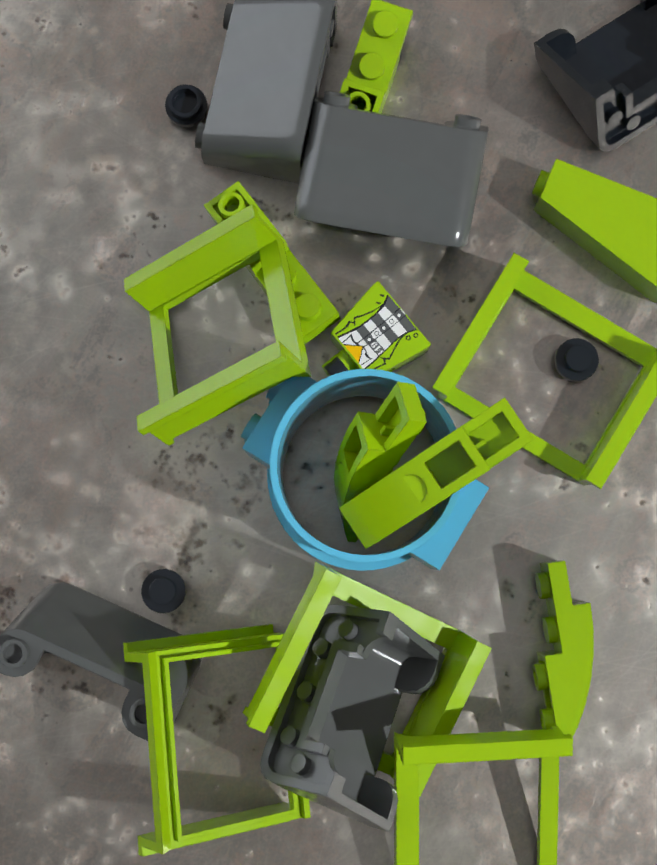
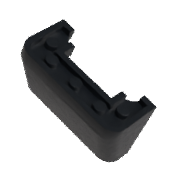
[534,0,657,152]

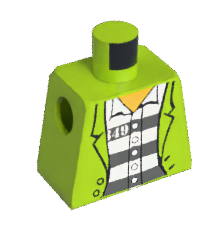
[321,281,431,377]

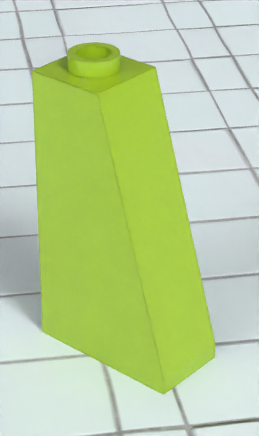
[531,159,657,304]

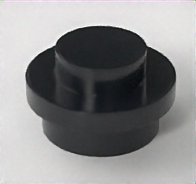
[165,84,208,127]
[554,338,599,382]
[141,569,186,613]

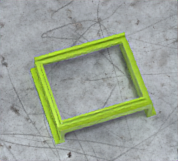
[124,204,312,446]
[432,252,657,489]
[242,561,492,797]
[123,624,311,857]
[394,726,573,865]

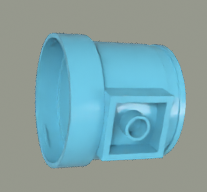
[241,369,489,571]

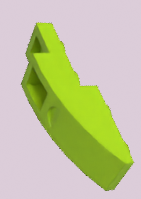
[340,0,413,113]
[204,181,341,344]
[334,381,427,543]
[339,397,534,549]
[532,560,594,737]

